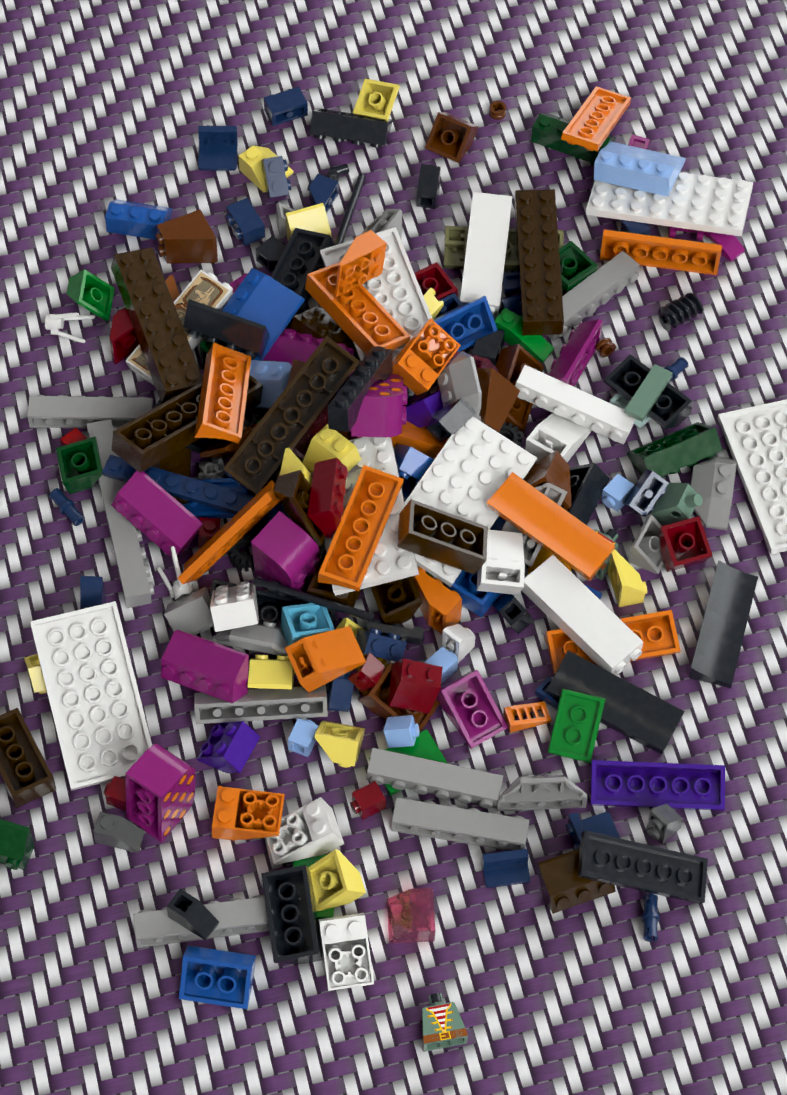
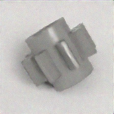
[198,461,224,480]

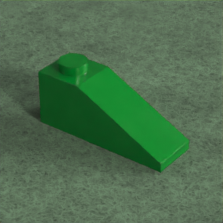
[495,308,554,363]

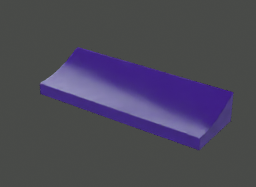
[590,760,725,811]

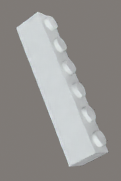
[515,365,635,445]

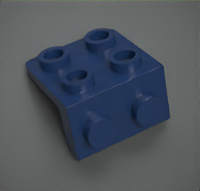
[198,125,238,171]
[565,812,621,850]

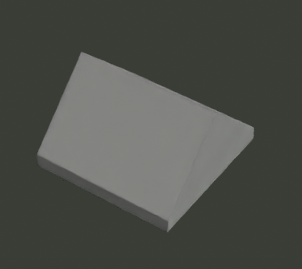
[628,514,664,574]
[164,587,214,635]

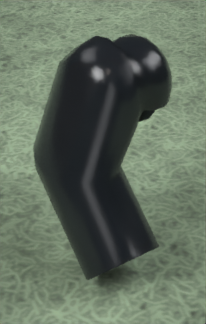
[326,164,349,181]

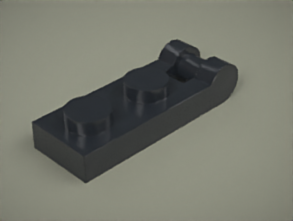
[364,620,425,645]

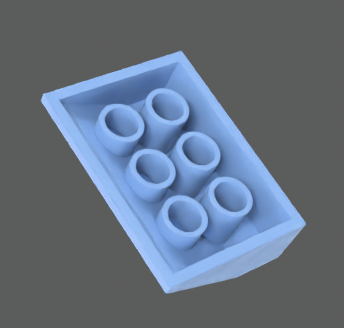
[594,142,685,197]

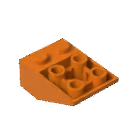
[334,230,387,297]
[392,318,461,396]
[412,567,462,635]
[285,626,366,693]
[212,786,285,841]

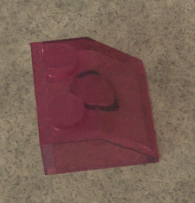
[387,888,436,943]

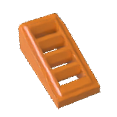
[503,702,552,733]

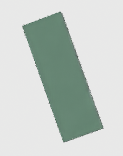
[624,364,673,422]

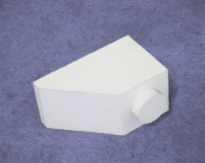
[442,624,475,663]

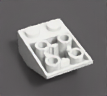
[525,413,592,462]
[477,530,525,595]
[210,581,259,632]
[266,797,344,865]
[318,913,374,991]

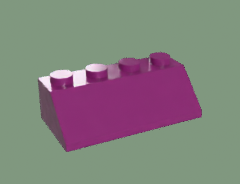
[546,319,603,387]
[263,329,354,365]
[111,471,203,559]
[161,630,249,704]

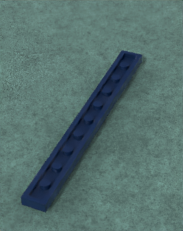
[102,455,293,523]

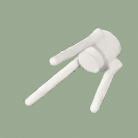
[45,312,96,343]
[157,546,194,600]

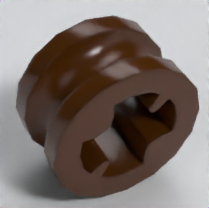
[489,101,507,120]
[596,338,616,357]

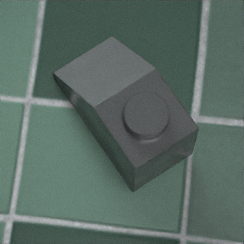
[93,812,145,853]

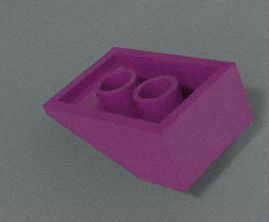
[437,670,508,749]

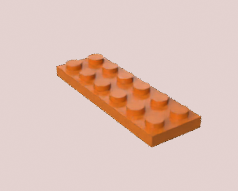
[561,86,631,151]

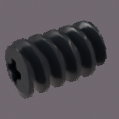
[658,293,704,331]

